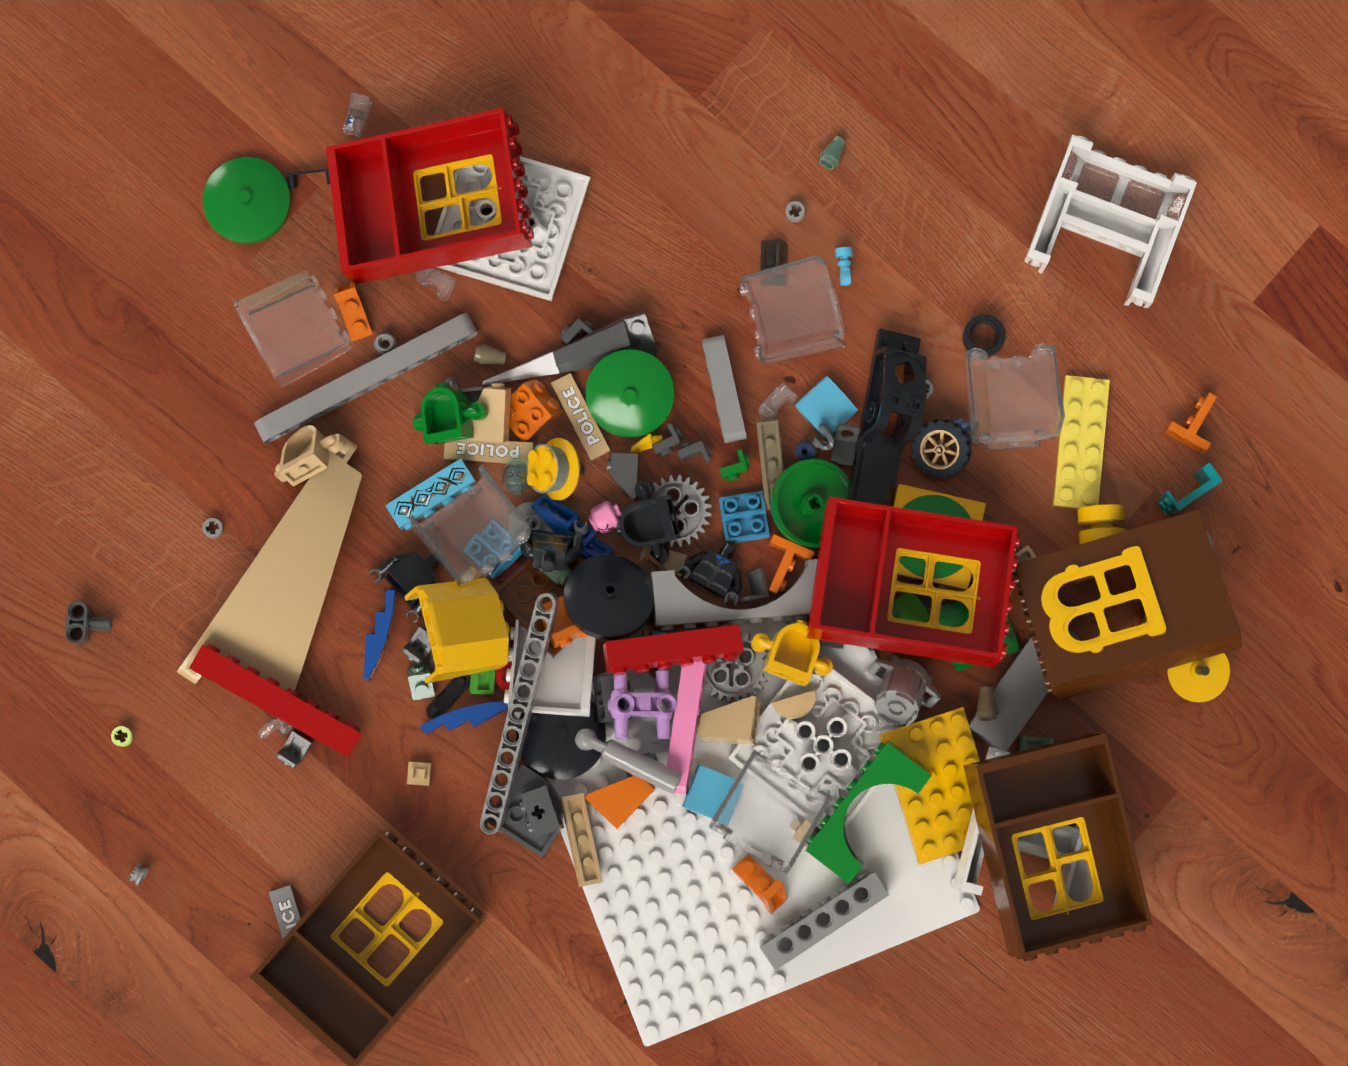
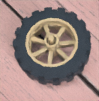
[911,419,972,479]

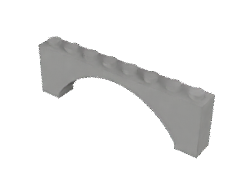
[650,559,818,631]

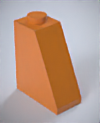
[584,776,655,829]

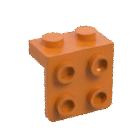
[509,378,563,442]
[541,596,589,648]

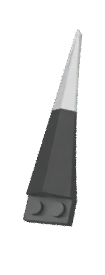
[482,311,658,385]

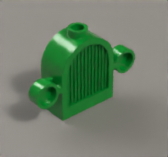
[412,383,488,445]

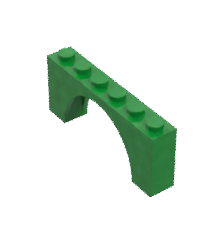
[805,740,932,884]

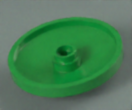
[203,157,291,244]
[586,348,674,437]
[770,459,850,548]

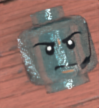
[501,461,530,495]

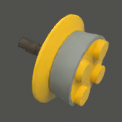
[526,438,585,500]

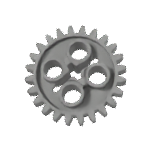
[650,475,712,548]
[704,631,769,703]

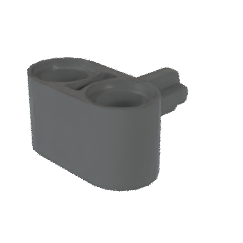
[65,601,113,645]

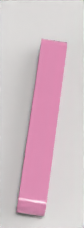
[664,661,707,795]

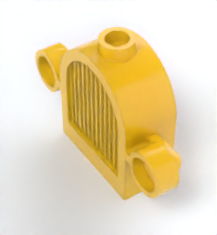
[751,620,833,686]

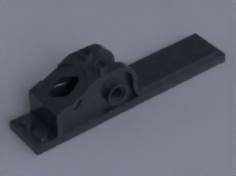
[847,328,926,506]

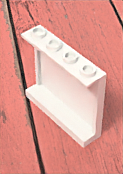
[504,619,596,717]

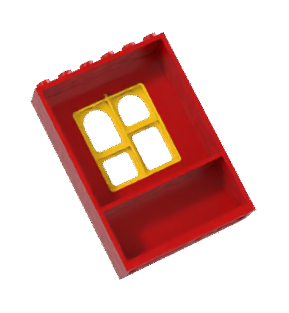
[326,108,534,284]
[806,497,1020,668]

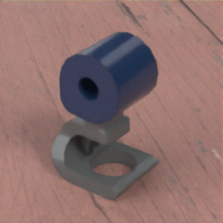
[795,423,835,461]

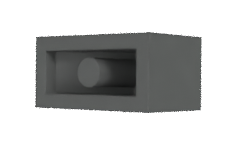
[606,453,638,501]

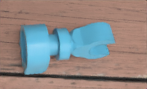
[835,247,853,286]

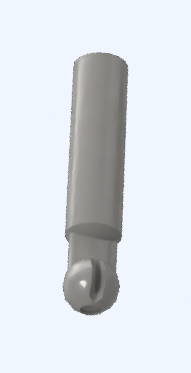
[575,728,683,794]

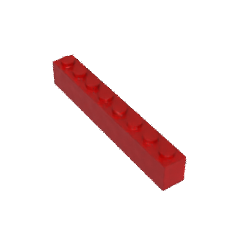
[189,643,361,757]

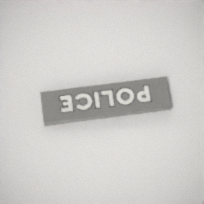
[269,885,301,938]

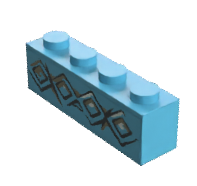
[385,458,477,531]

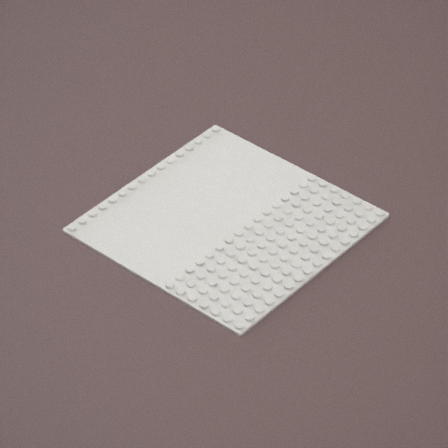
[514,616,980,1046]

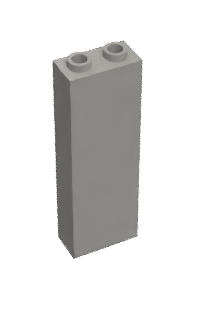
[969,630,1079,751]

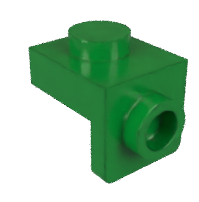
[719,449,750,482]

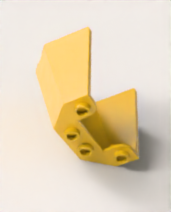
[404,578,509,683]

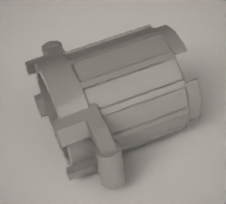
[867,656,941,727]

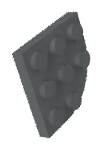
[487,764,563,858]

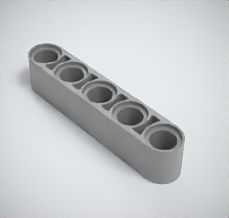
[702,335,746,443]

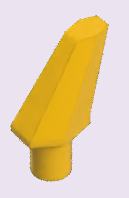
[631,432,663,454]

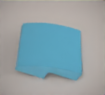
[794,376,858,440]
[682,765,743,825]

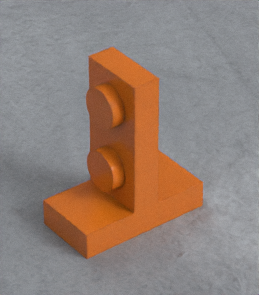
[333,282,373,341]
[1164,392,1217,454]
[768,534,814,596]
[732,854,788,914]

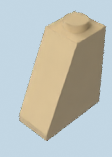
[465,383,511,443]
[696,696,761,746]

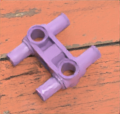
[607,670,677,739]

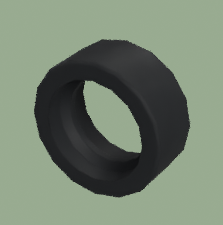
[963,314,1006,358]

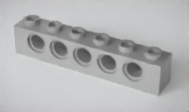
[759,871,889,971]

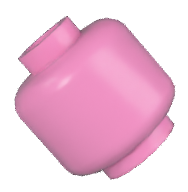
[588,501,622,533]

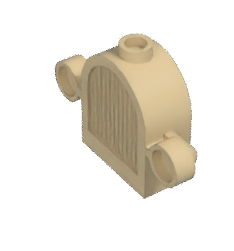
[274,425,346,487]

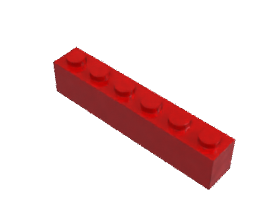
[603,624,744,676]

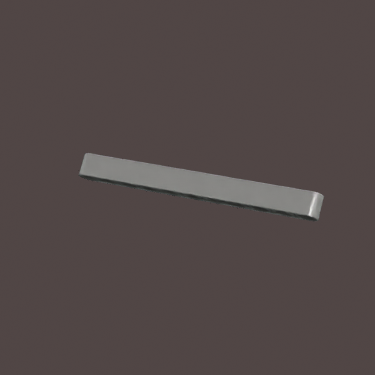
[254,313,478,444]
[480,593,559,834]

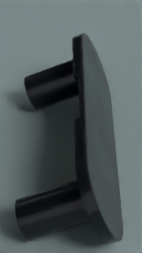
[283,168,330,189]
[426,675,470,719]

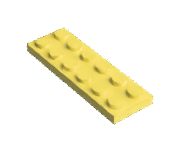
[1053,375,1110,509]

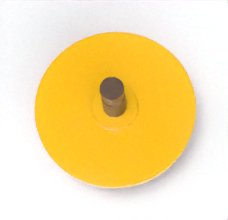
[1167,653,1230,702]

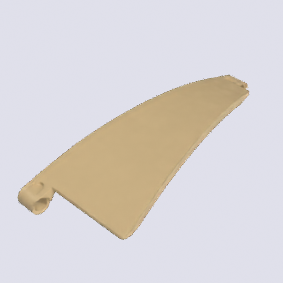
[177,434,362,691]

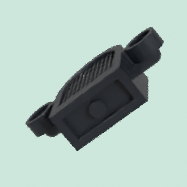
[617,480,681,563]

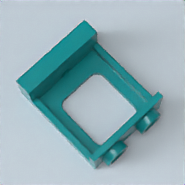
[1158,463,1223,517]

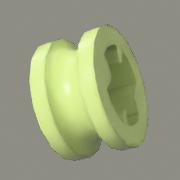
[111,726,133,747]

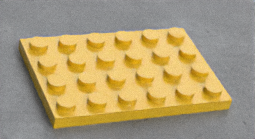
[878,707,980,864]

